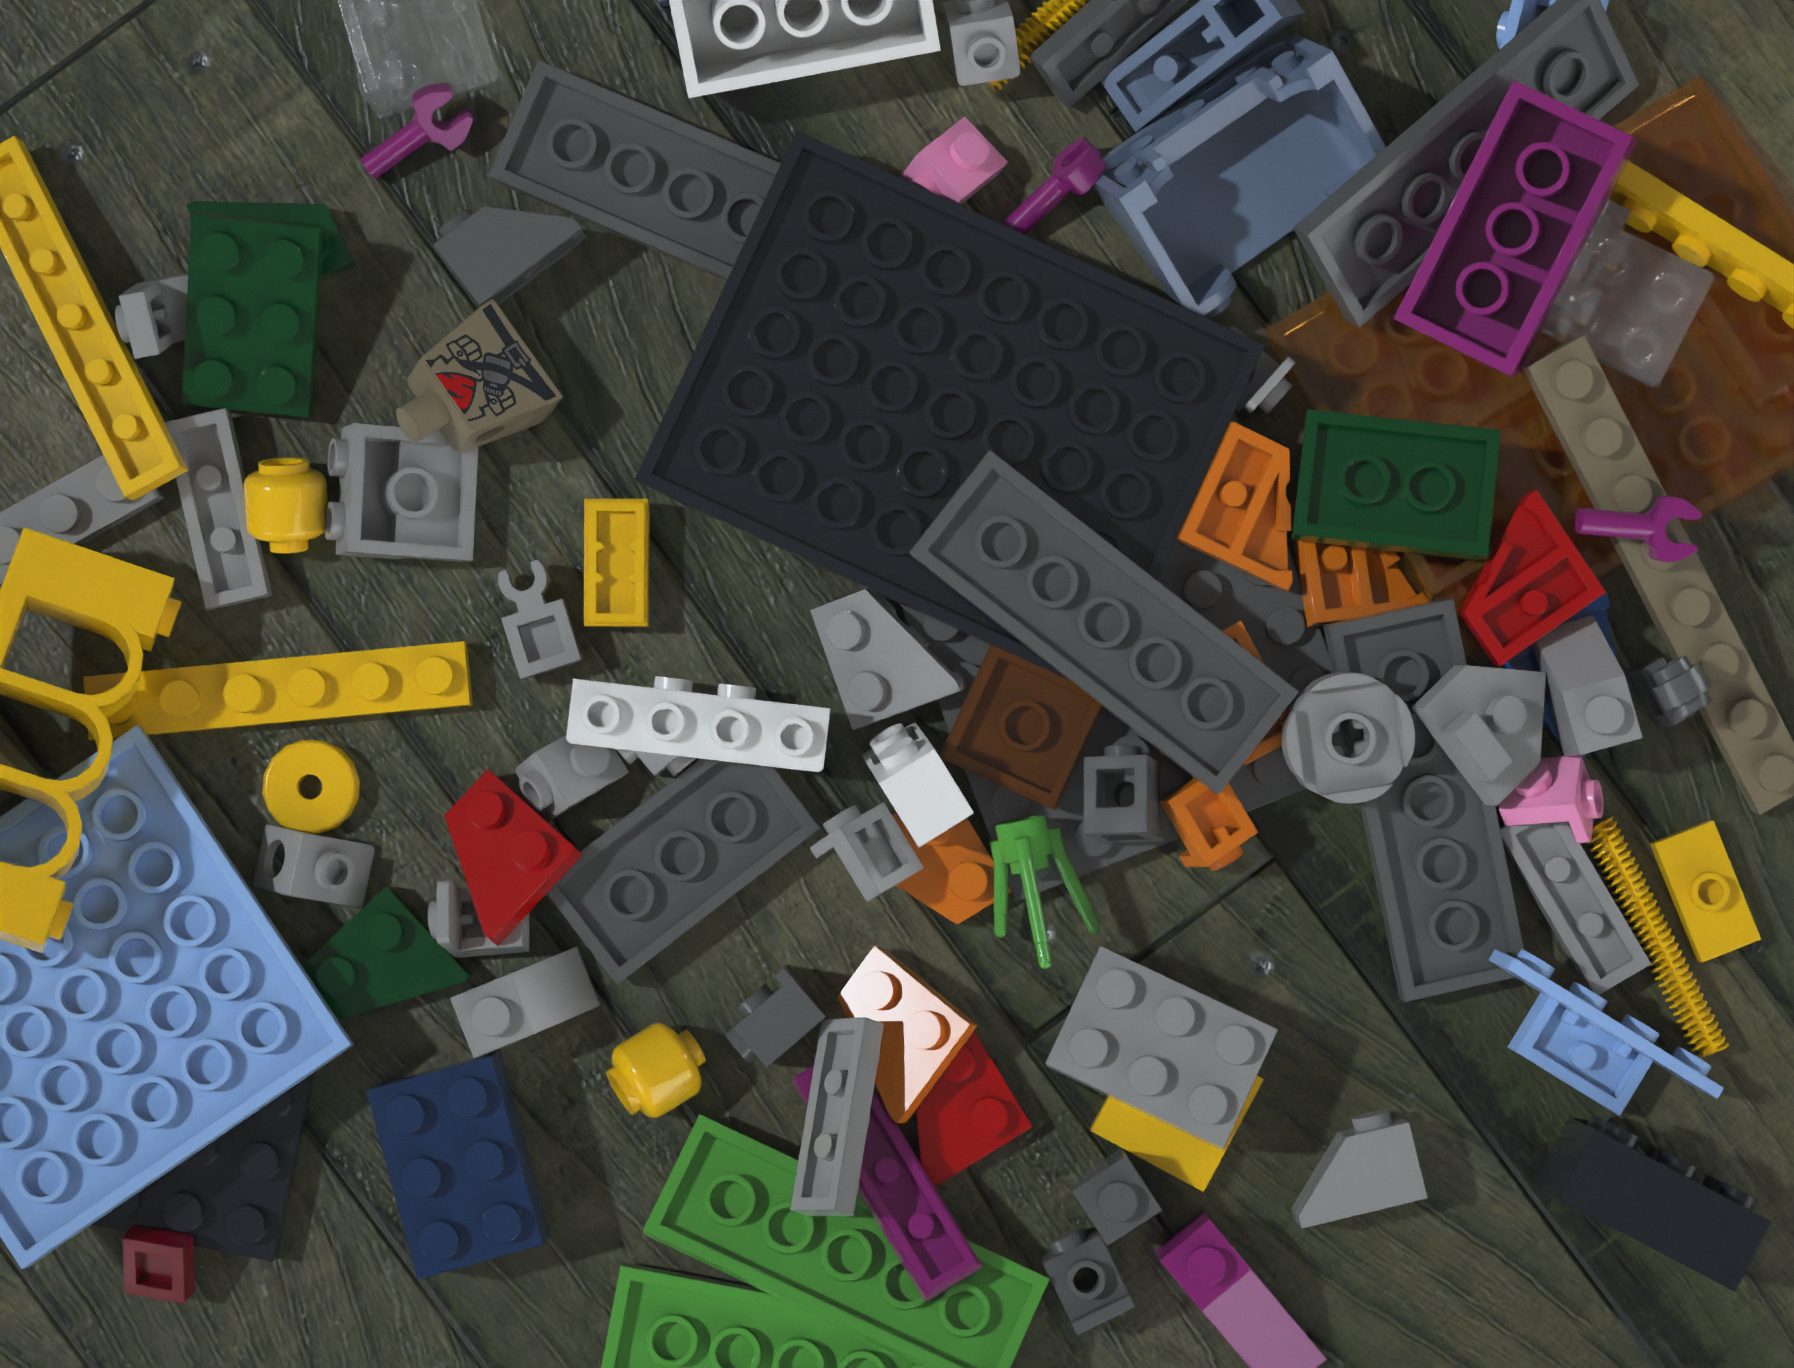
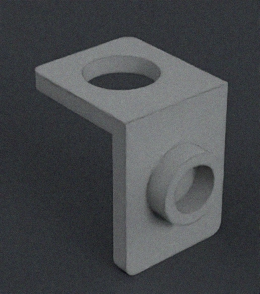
[1230,326,1296,420]
[253,824,374,907]

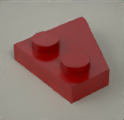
[1458,489,1606,666]
[444,769,582,946]
[916,1030,1032,1187]

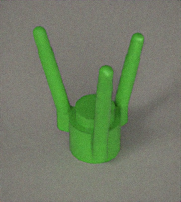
[990,814,1101,969]

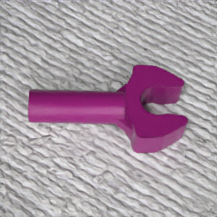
[360,83,473,179]
[1002,137,1108,235]
[1575,495,1702,562]

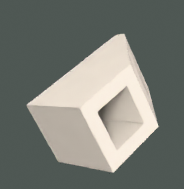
[861,722,974,847]

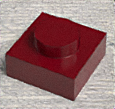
[122,1225,195,1304]

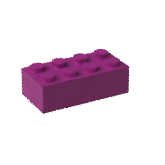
[1394,80,1637,376]

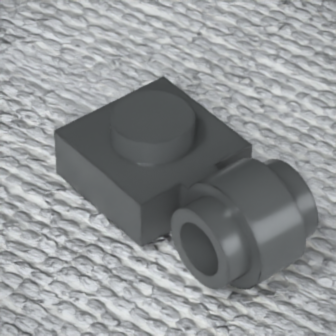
[1627,655,1712,727]

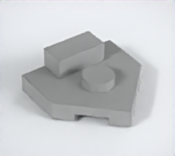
[1411,665,1546,806]

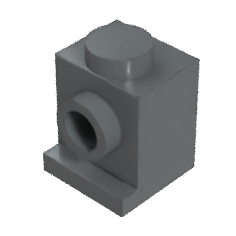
[1084,745,1163,843]
[725,965,827,1067]
[1040,1226,1135,1335]

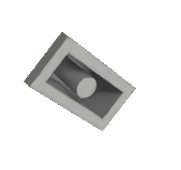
[1532,616,1643,756]
[450,946,601,1058]
[1291,1109,1428,1228]

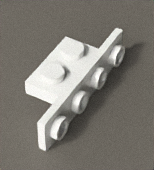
[566,676,830,772]

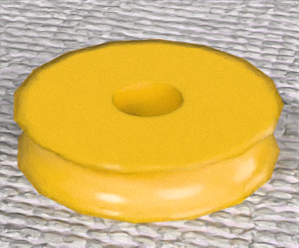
[262,740,360,834]

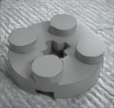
[1281,672,1415,804]

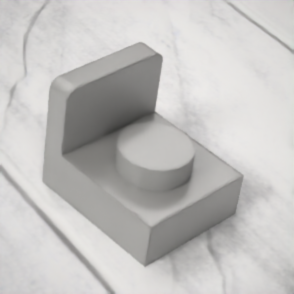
[810,802,924,902]

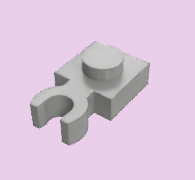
[498,560,583,680]

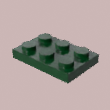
[182,211,324,418]
[1292,409,1501,561]

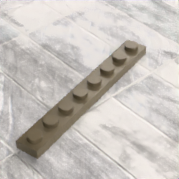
[1521,335,1794,815]

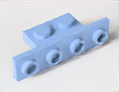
[1489,949,1724,1116]

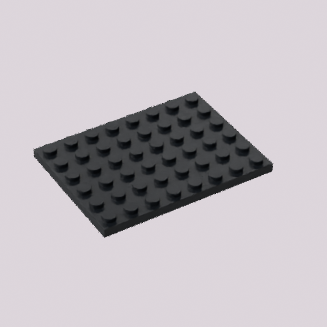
[635,131,1265,681]

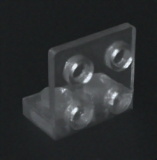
[338,0,500,119]
[1541,199,1714,387]

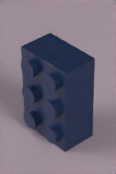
[366,1050,551,1280]

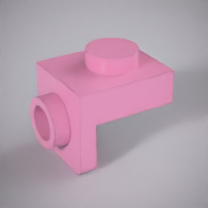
[900,116,1008,205]
[1499,755,1604,843]

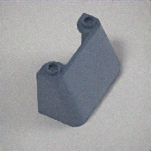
[1093,34,1386,319]

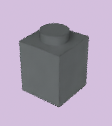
[1068,1148,1162,1246]

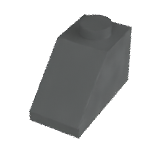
[433,206,587,306]

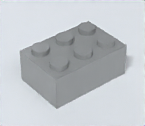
[1045,946,1278,1150]

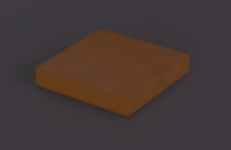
[939,645,1103,811]

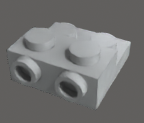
[324,423,478,562]

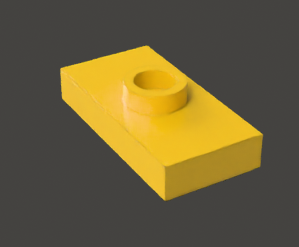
[584,499,650,627]
[1650,820,1761,963]

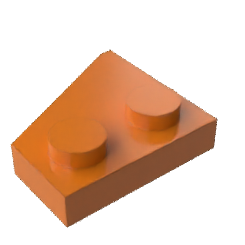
[892,812,1012,925]

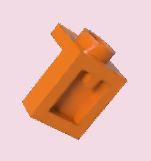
[1159,778,1258,871]

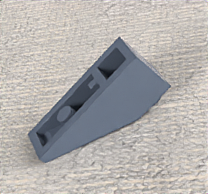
[1100,0,1304,132]

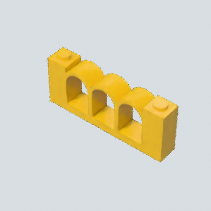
[0,527,182,953]

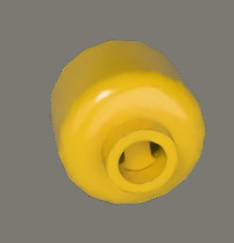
[244,457,328,553]
[606,1022,706,1119]

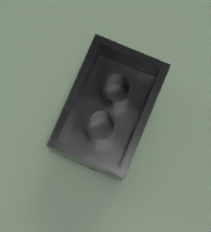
[1534,1114,1772,1292]

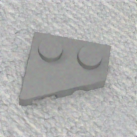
[810,589,969,730]

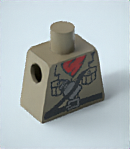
[396,298,563,453]

